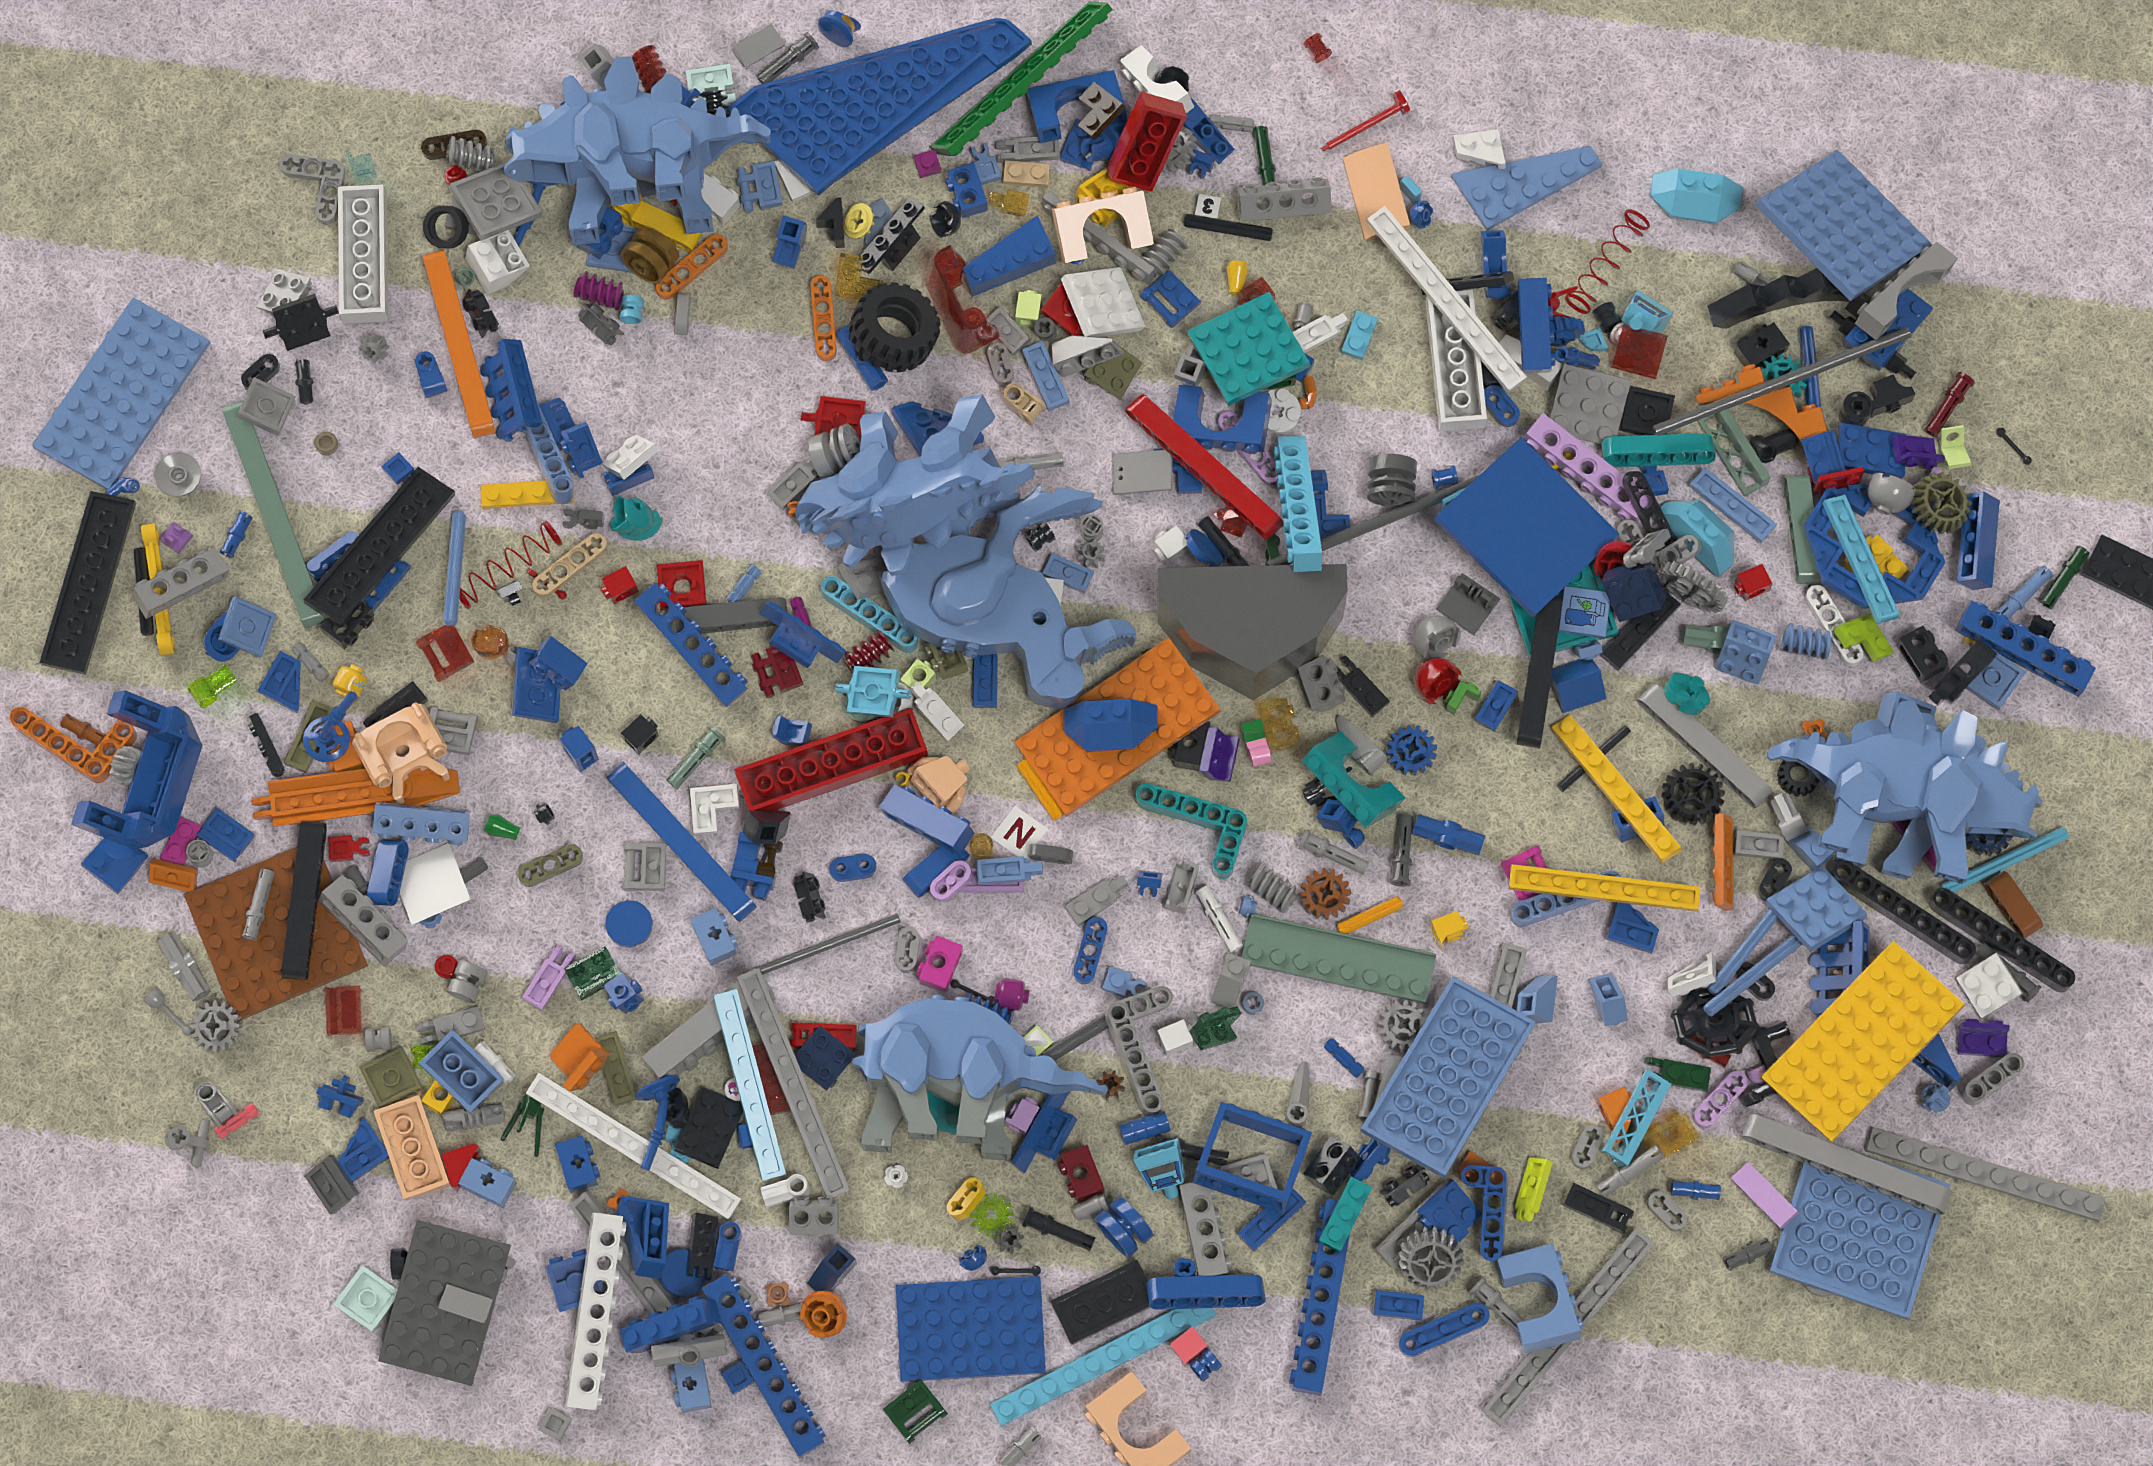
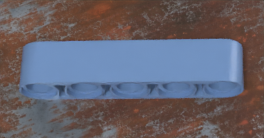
[524,405,574,504]
[1511,870,1621,927]

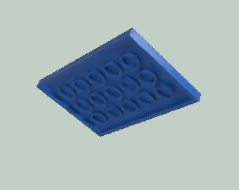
[896,1276,1046,1382]

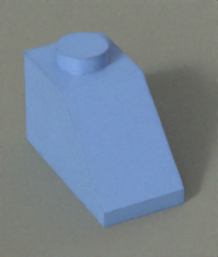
[1784,827,1835,872]
[1589,973,1628,1026]

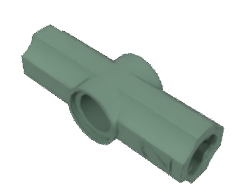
[1683,624,1729,654]

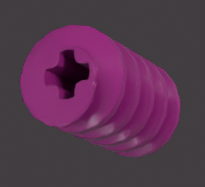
[573,271,624,311]

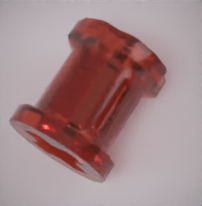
[1304,33,1332,63]

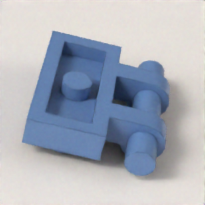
[736,161,783,213]

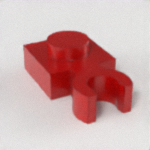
[328,835,370,862]

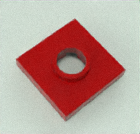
[657,560,707,611]

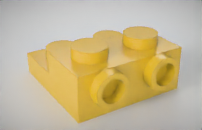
[1075,168,1132,227]
[1844,534,1909,579]

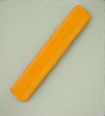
[1017,759,1063,821]
[1337,896,1403,934]

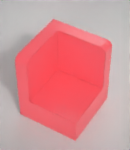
[1171,1327,1207,1367]

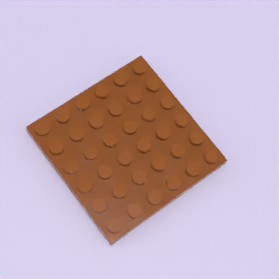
[184,847,368,1022]

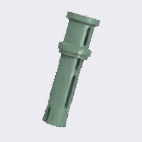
[667,726,726,790]

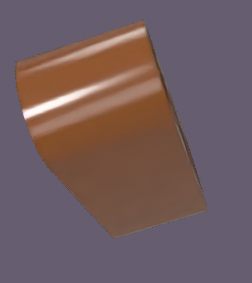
[1984,871,2043,938]

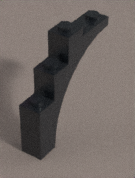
[1707,268,1850,329]

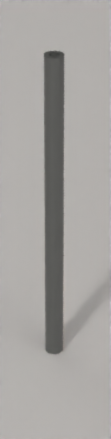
[743,914,901,975]

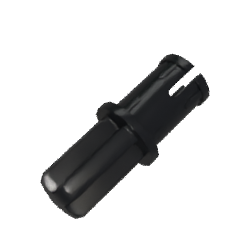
[295,359,314,405]

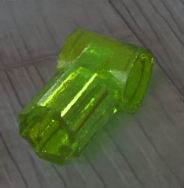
[187,665,238,708]

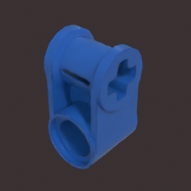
[415,351,448,398]

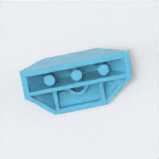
[1650,169,1743,224]
[1653,500,1734,578]

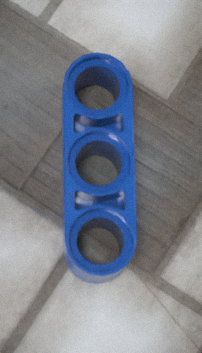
[367,839,409,906]
[903,846,970,898]

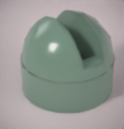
[455,267,475,286]

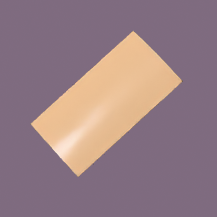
[1343,143,1410,241]
[374,1095,451,1200]

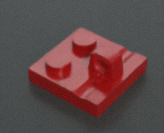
[1040,282,1082,336]

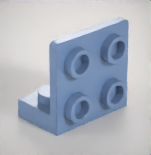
[1715,620,1777,684]

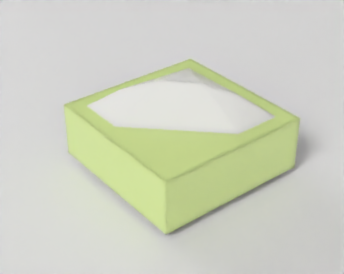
[1023,1025,1053,1056]

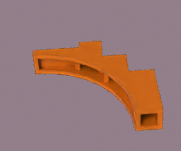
[1696,364,1828,442]

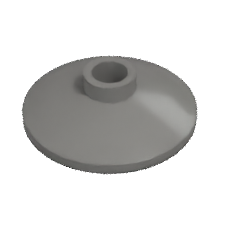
[155,453,201,497]

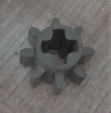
[995,1224,1024,1255]

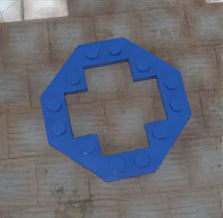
[1803,483,1945,609]

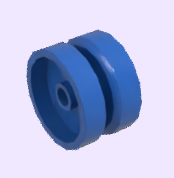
[1094,1196,1154,1259]

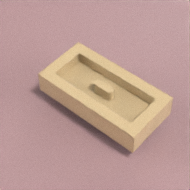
[1003,160,1050,188]

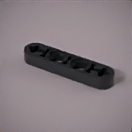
[1622,471,1676,551]

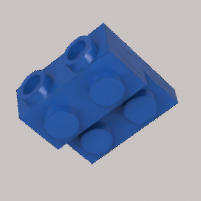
[1416,1179,1482,1242]
[545,1249,605,1312]

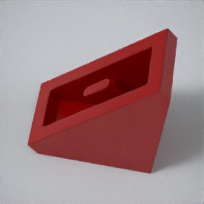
[442,1143,481,1192]

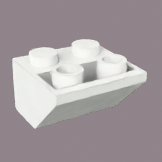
[465,230,530,295]

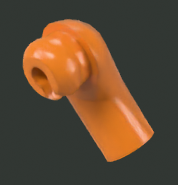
[1299,376,1317,410]

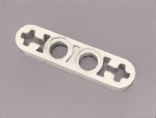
[1805,585,1863,666]

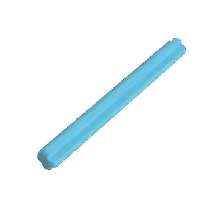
[1941,827,2069,893]

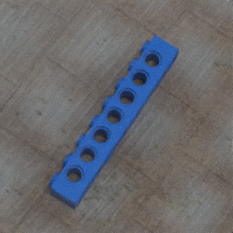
[1289,1199,1350,1396]
[702,1274,826,1458]

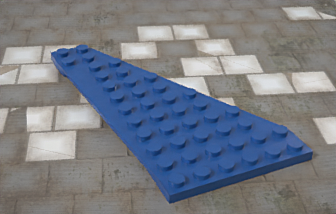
[727,18,1032,196]

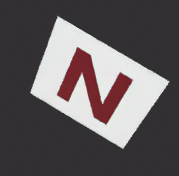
[991,806,1048,858]

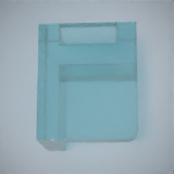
[346,151,377,184]

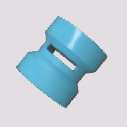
[619,295,644,324]

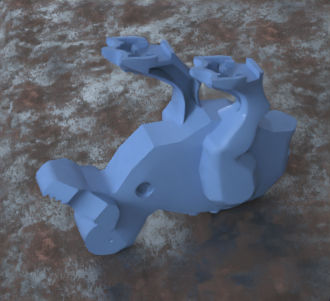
[881,486,1137,709]

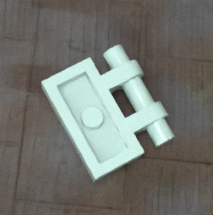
[686,64,736,104]

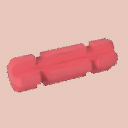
[214,1103,259,1139]

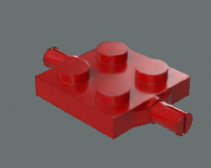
[801,396,866,440]

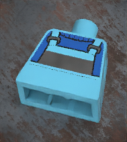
[1622,290,1674,337]
[1134,1138,1185,1199]

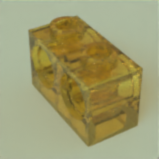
[1258,698,1300,753]

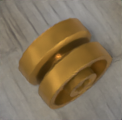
[620,226,679,284]

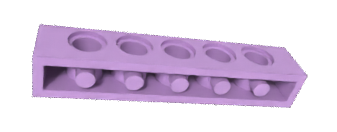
[1523,413,1649,521]

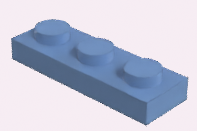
[1022,341,1069,412]

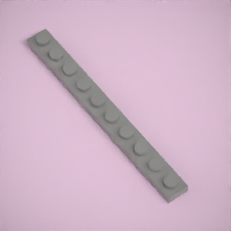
[736,968,850,1197]
[1866,1128,2106,1222]
[1482,1228,1655,1427]

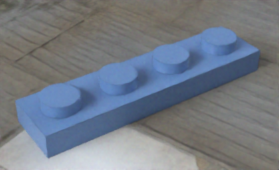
[1689,467,1777,543]

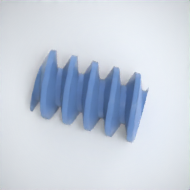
[1781,623,1832,660]

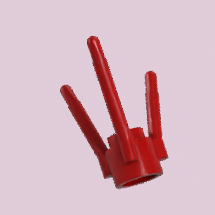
[1548,286,1578,318]

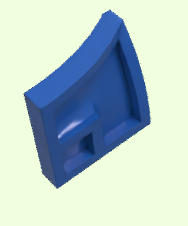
[81,838,148,895]

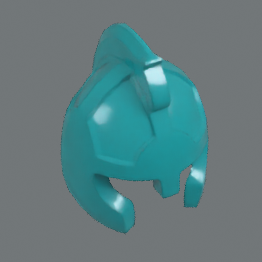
[610,496,663,541]

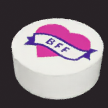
[725,1078,741,1102]

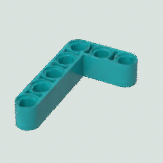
[1136,783,1247,879]

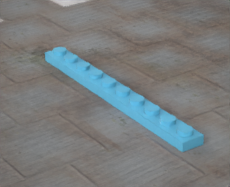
[990,1308,1216,1427]

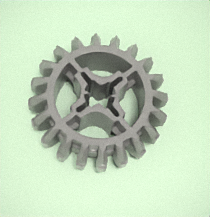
[1398,1226,1464,1291]

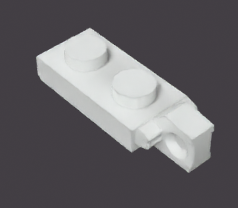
[1293,313,1348,353]
[909,683,964,741]

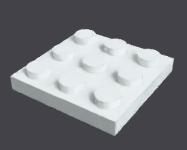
[1061,267,1145,337]

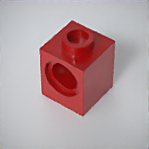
[1734,564,1773,601]
[601,566,639,605]

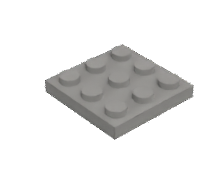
[450,161,542,241]
[1550,363,1631,444]

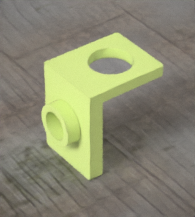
[1940,425,1971,469]

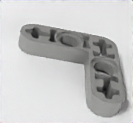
[280,155,345,225]
[1618,519,1702,573]

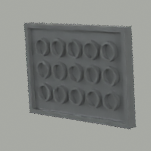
[378,1220,511,1386]

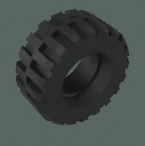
[849,282,941,372]

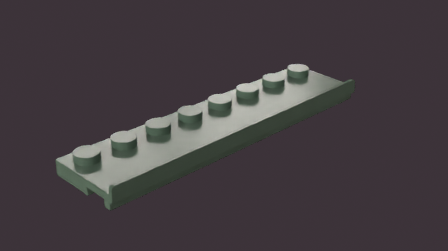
[1242,914,1436,1004]

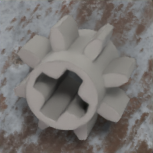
[359,333,389,363]
[1077,539,1105,568]

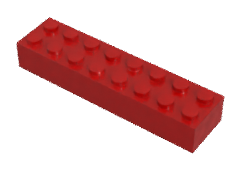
[734,708,928,811]

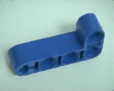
[1461,1165,1508,1261]

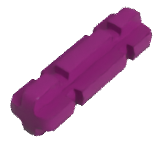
[790,597,813,628]

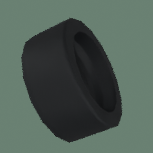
[423,206,469,248]

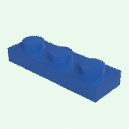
[1237,1188,1306,1252]

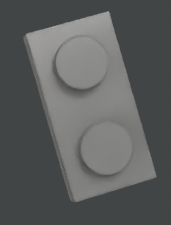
[984,306,1031,355]
[1734,830,1784,860]

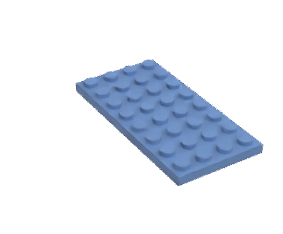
[32,297,211,490]
[1360,976,1536,1179]

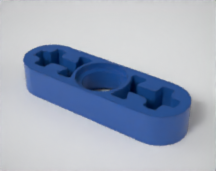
[1074,917,1107,984]

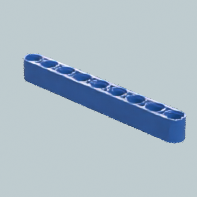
[606,762,757,923]

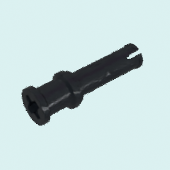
[1157,1134,1229,1166]
[1022,1206,1096,1252]

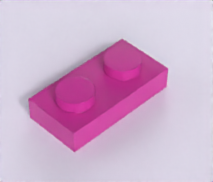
[160,817,203,866]

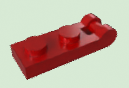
[790,1022,857,1050]

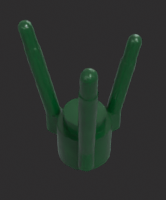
[501,1095,545,1157]

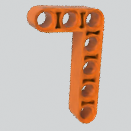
[9,707,137,783]

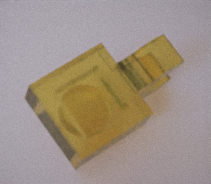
[989,189,1030,218]

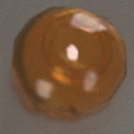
[471,625,510,660]

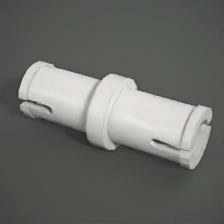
[474,1041,516,1085]

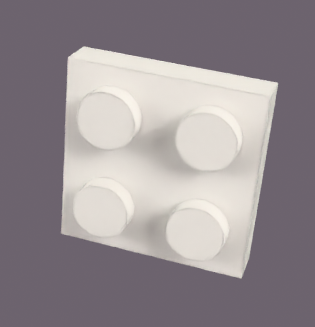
[602,435,659,480]
[1956,953,2023,1018]

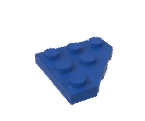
[891,401,984,457]

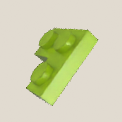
[1833,613,1894,663]

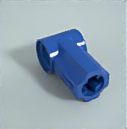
[713,1222,742,1272]

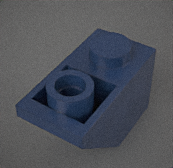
[807,1243,857,1292]

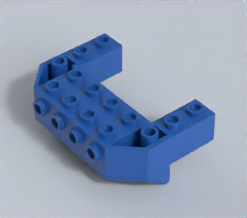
[71,690,203,849]

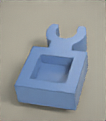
[972,143,1002,185]
[1102,966,1147,998]

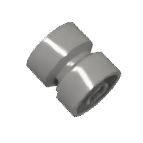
[446,960,488,1003]

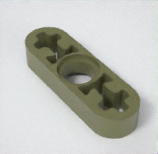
[518,844,583,887]

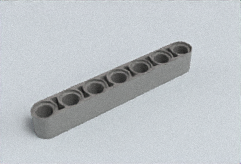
[1637,683,1772,809]

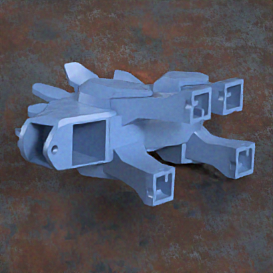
[504,57,772,245]
[795,394,1035,576]
[1767,700,2043,884]

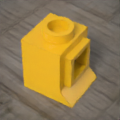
[1430,911,1469,950]

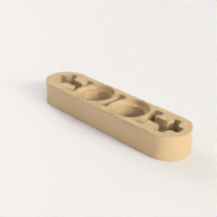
[532,533,607,598]

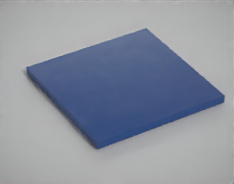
[1433,437,1619,617]

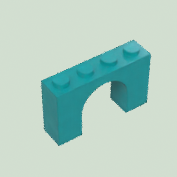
[1302,731,1406,828]

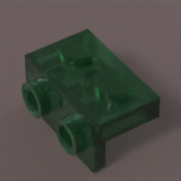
[564,946,621,1001]
[1189,1006,1242,1050]

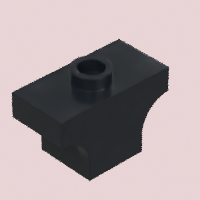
[1870,374,1915,418]

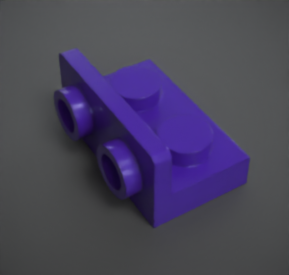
[1892,434,1945,469]
[1199,727,1240,782]
[1958,1019,2010,1058]

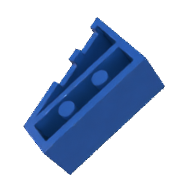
[616,1196,669,1279]

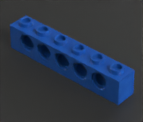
[634,583,748,707]
[1955,601,2096,697]

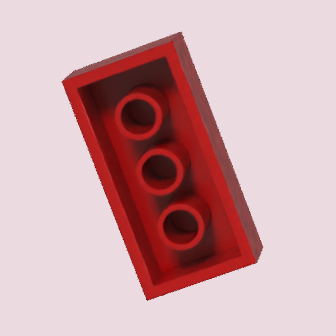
[1106,91,1187,192]

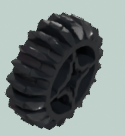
[1661,763,1725,826]

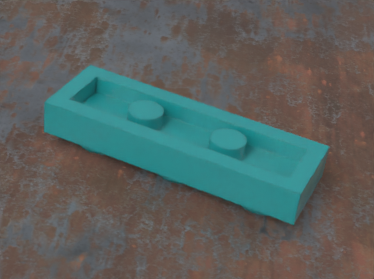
[1319,1177,1373,1252]

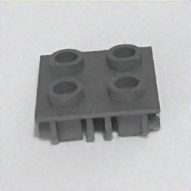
[1436,573,1500,635]

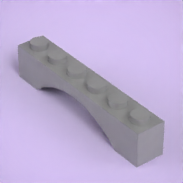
[1855,242,1958,340]

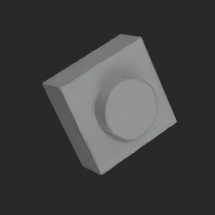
[538,1408,572,1441]

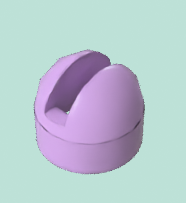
[1747,1065,1767,1084]

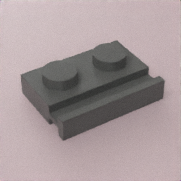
[304,1155,360,1215]

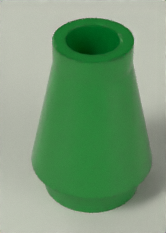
[484,814,521,841]

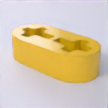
[947,1177,986,1221]

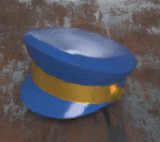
[818,10,861,47]

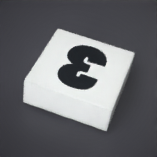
[1195,194,1221,219]

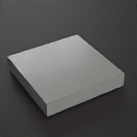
[236,377,296,436]

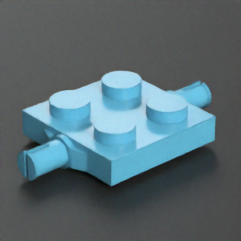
[835,666,911,717]

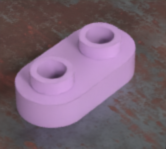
[930,861,973,902]

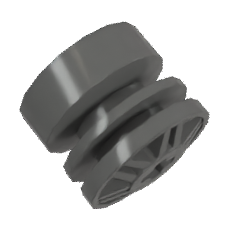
[1367,454,1417,507]

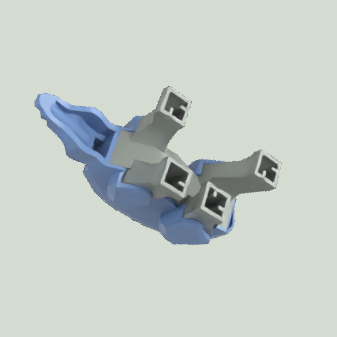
[852,995,1108,1161]

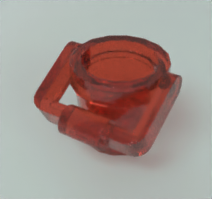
[1214,505,1248,538]

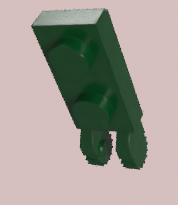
[1642,1057,1711,1092]

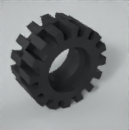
[1777,760,1820,797]

